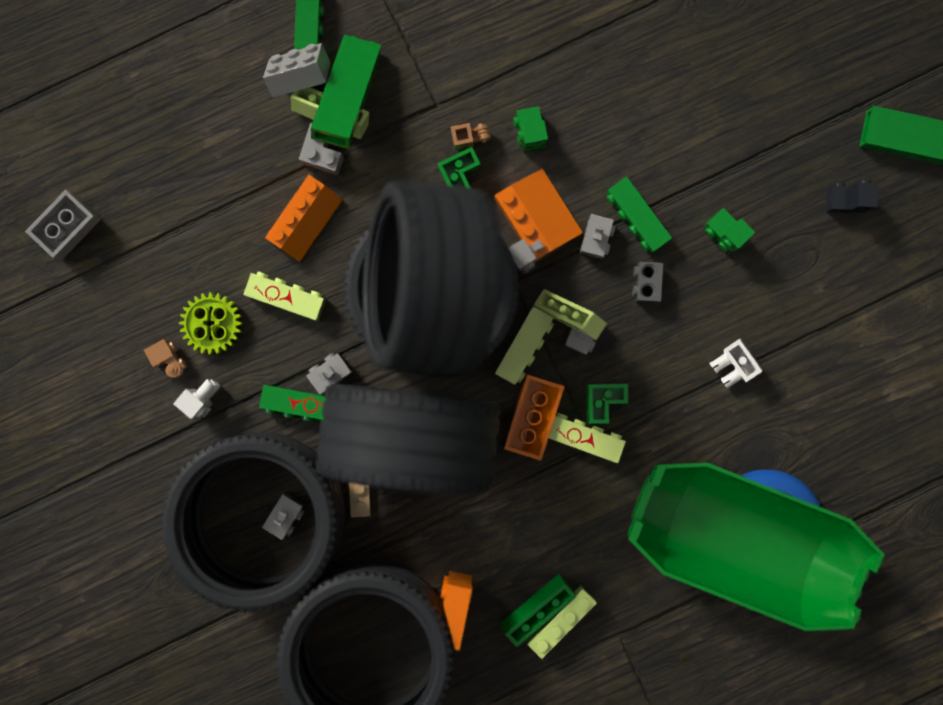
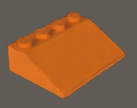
[494,169,583,262]
[441,571,472,650]

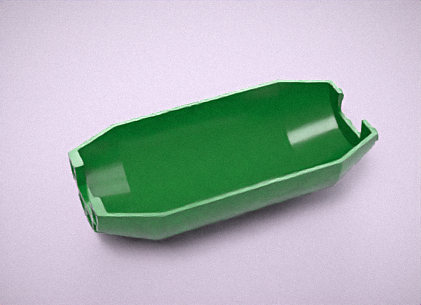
[628,462,884,631]

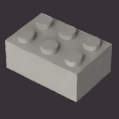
[263,43,331,98]
[25,189,101,261]

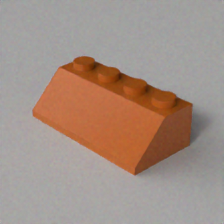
[265,175,343,262]
[503,375,564,461]

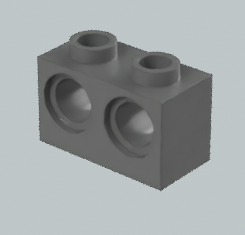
[632,262,663,303]

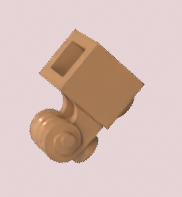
[451,123,491,150]
[144,339,187,378]

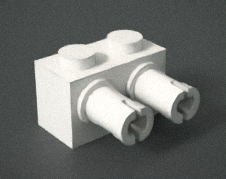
[710,338,763,389]
[173,379,220,419]

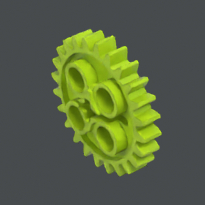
[179,292,243,355]

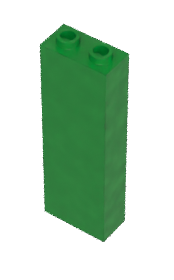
[311,35,381,149]
[859,106,943,165]

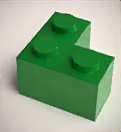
[513,106,548,152]
[437,147,480,187]
[703,208,755,254]
[586,384,628,424]

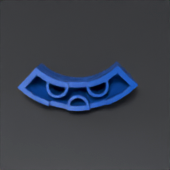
[742,469,820,506]

